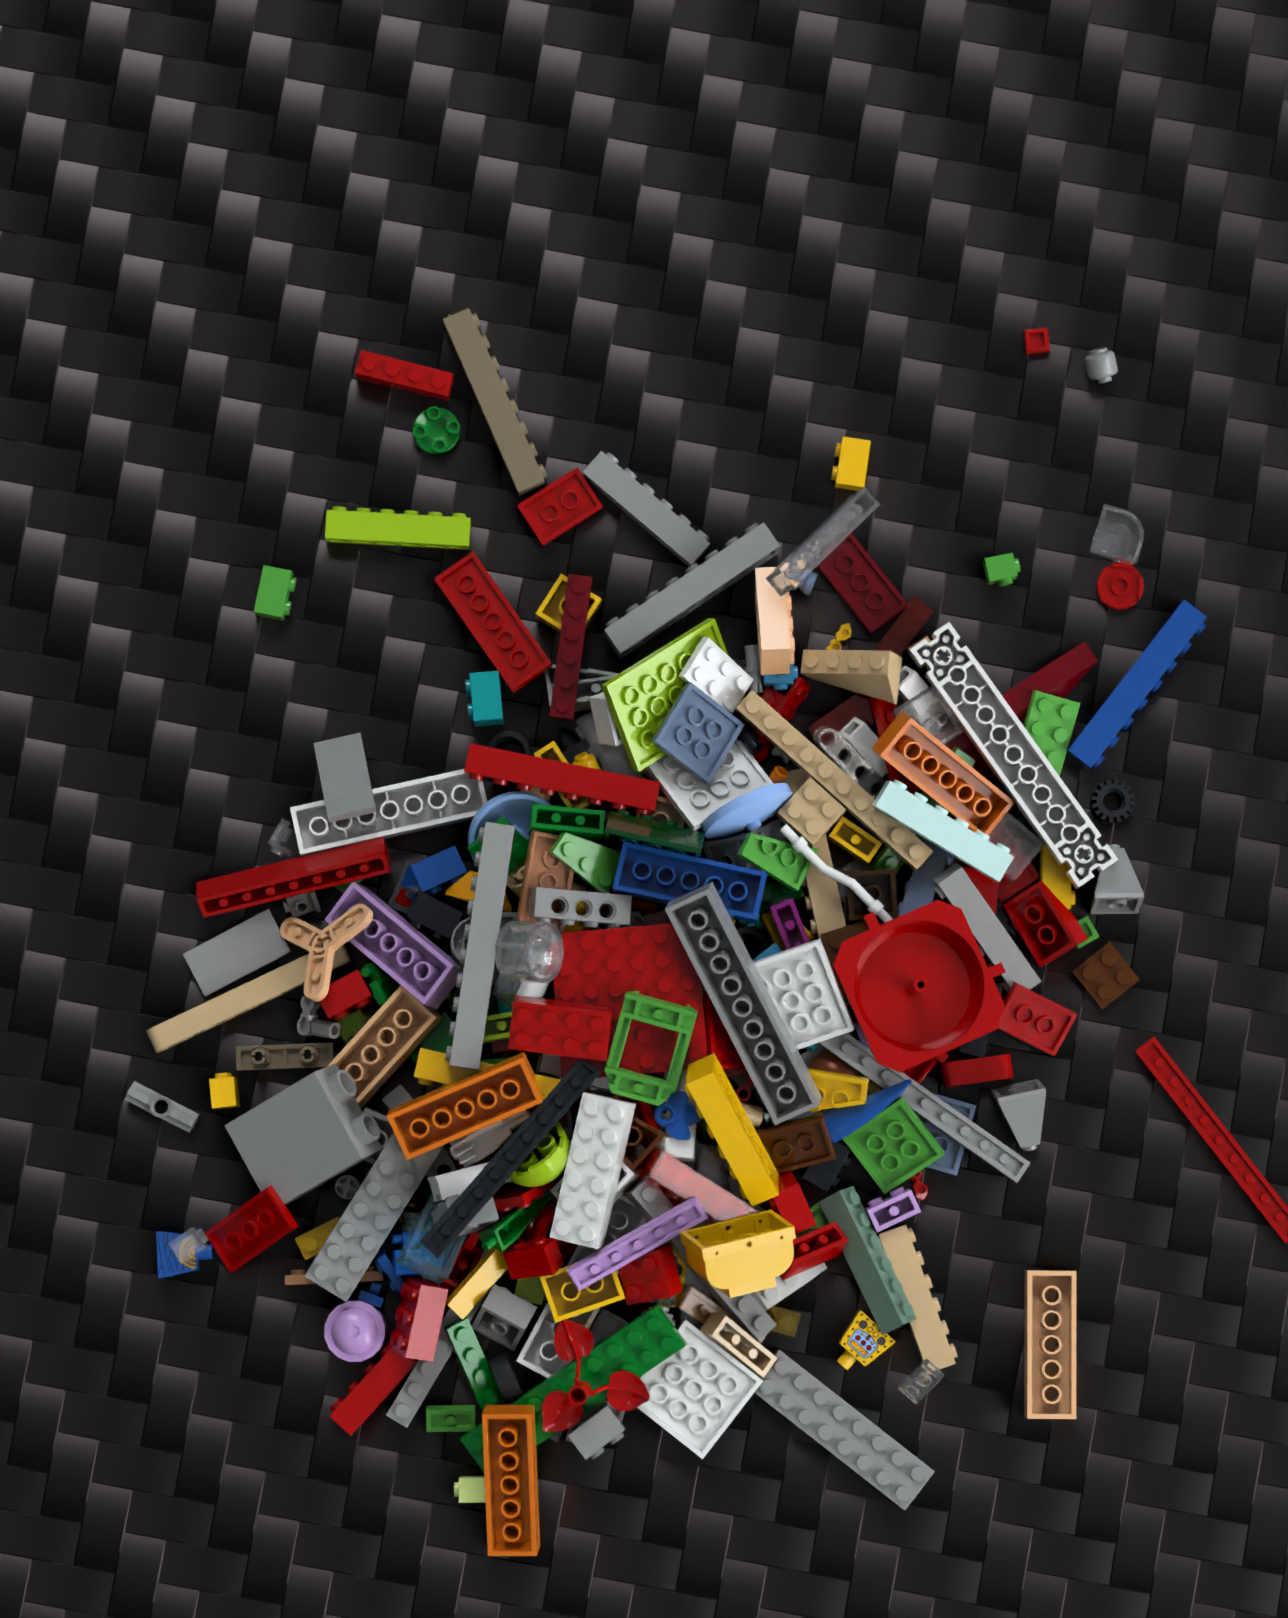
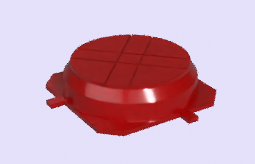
[833,900,1006,1072]

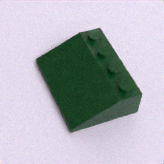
[604,809,705,858]

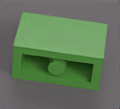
[254,565,296,621]

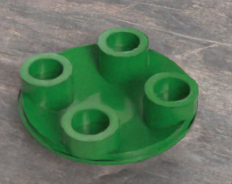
[412,406,460,454]

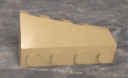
[801,650,902,705]

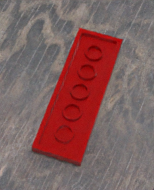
[434,551,553,693]

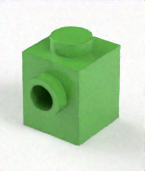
[983,553,1021,586]

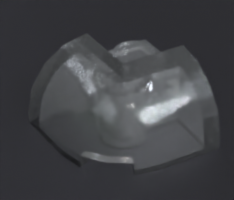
[1089,504,1144,564]

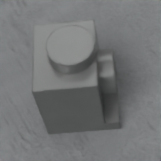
[282,891,321,918]

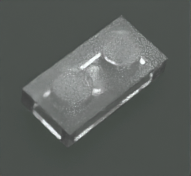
[898,1358,945,1404]

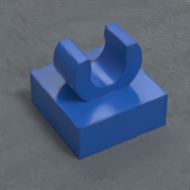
[358,1281,385,1308]

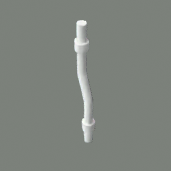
[779,824,893,923]

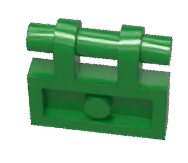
[361,962,401,1006]

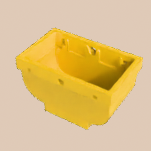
[680,1210,796,1298]

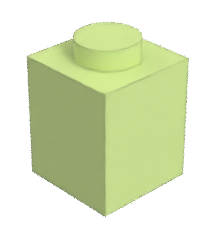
[454,1476,486,1503]

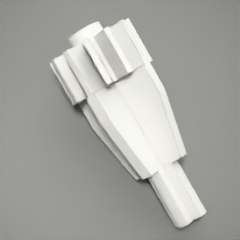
[449,1109,531,1168]

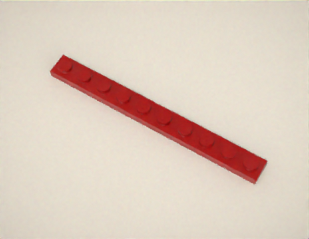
[1134,1037,1288,1244]

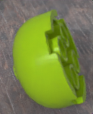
[495,1121,571,1187]

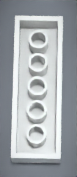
[550,1092,636,1249]

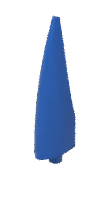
[823,1079,912,1143]

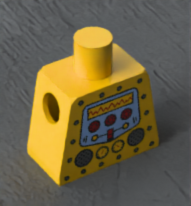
[837,1310,896,1371]

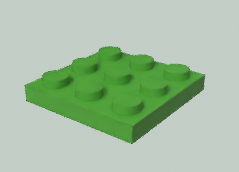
[843,1095,944,1194]

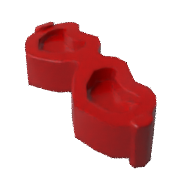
[909,1170,928,1200]

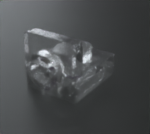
[268,818,293,858]

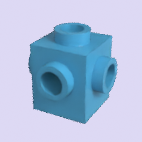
[763,664,798,691]

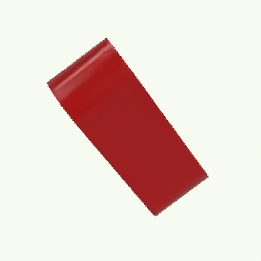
[941,1054,1014,1087]

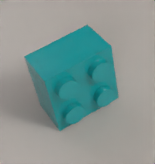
[465,671,504,727]

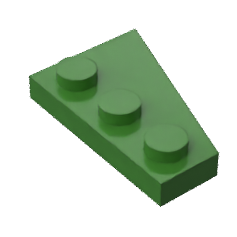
[737,833,818,891]

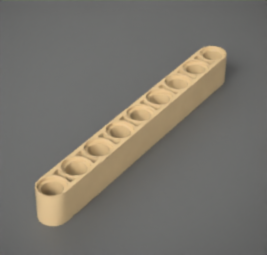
[146,945,352,1053]

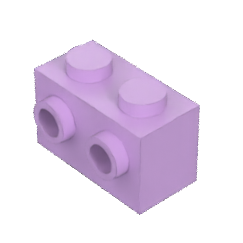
[865,1186,921,1232]

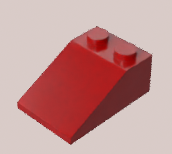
[1003,881,1088,967]

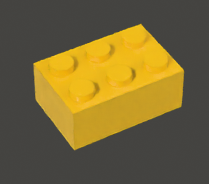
[539,1263,625,1323]

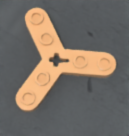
[280,904,373,1002]

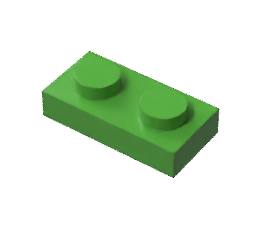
[426,1405,476,1432]

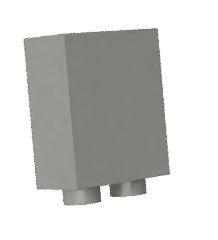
[224,1063,382,1205]

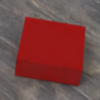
[1023,327,1050,355]

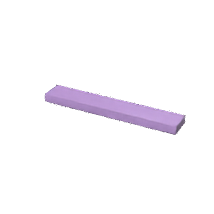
[566,1196,708,1291]

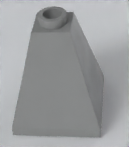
[1090,844,1144,914]
[991,1079,1046,1151]

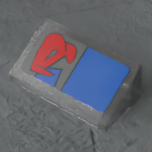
[388,861,422,915]

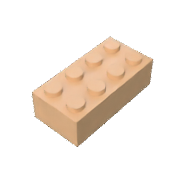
[755,566,795,675]

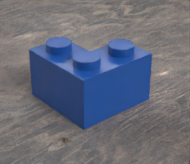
[411,846,467,895]

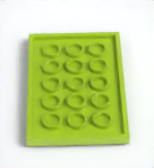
[601,618,744,772]

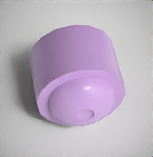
[324,1300,387,1362]

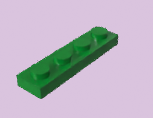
[443,1317,504,1412]

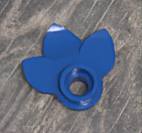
[654,1091,701,1141]

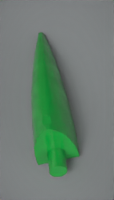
[479,1190,554,1251]

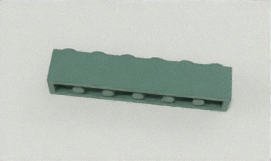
[819,1186,917,1335]

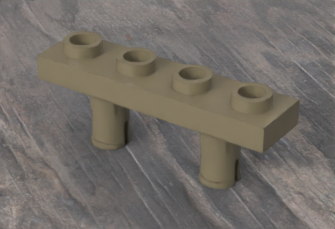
[236,1042,334,1071]

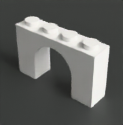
[838,666,949,778]

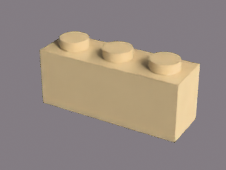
[700,1312,777,1378]

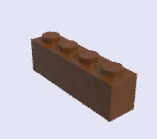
[570,1087,667,1171]

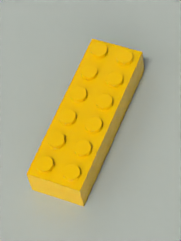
[414,1048,561,1106]
[684,1053,779,1207]

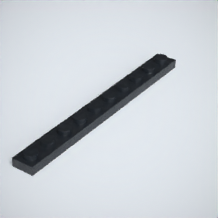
[419,1058,601,1259]

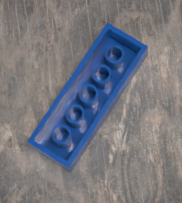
[613,841,767,924]

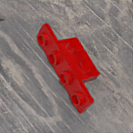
[744,677,811,764]

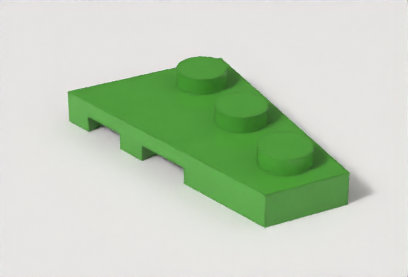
[549,832,621,893]

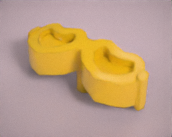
[825,623,851,650]

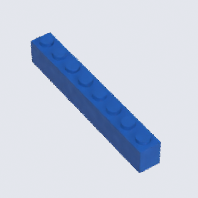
[1066,600,1207,770]

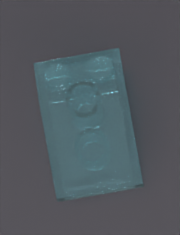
[396,1193,467,1284]

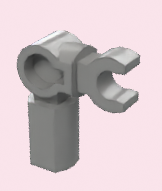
[297,996,340,1039]

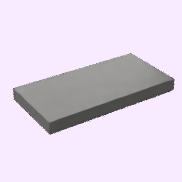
[313,733,377,823]
[183,909,291,997]

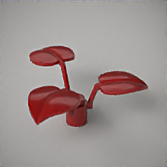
[542,1319,650,1432]

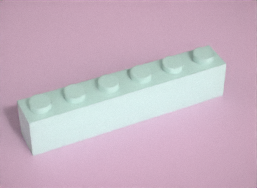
[872,779,1014,882]

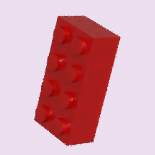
[508,995,614,1061]

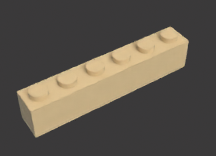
[877,1225,958,1373]

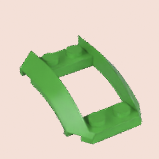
[604,990,698,1106]

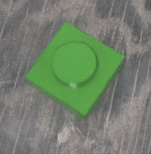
[1076,916,1100,949]

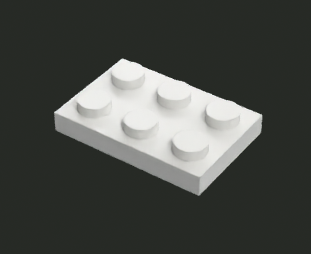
[679,637,754,714]

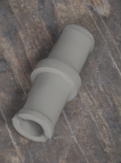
[744,645,764,694]

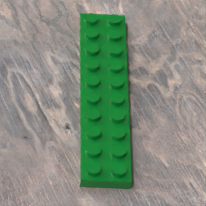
[460,1304,687,1471]

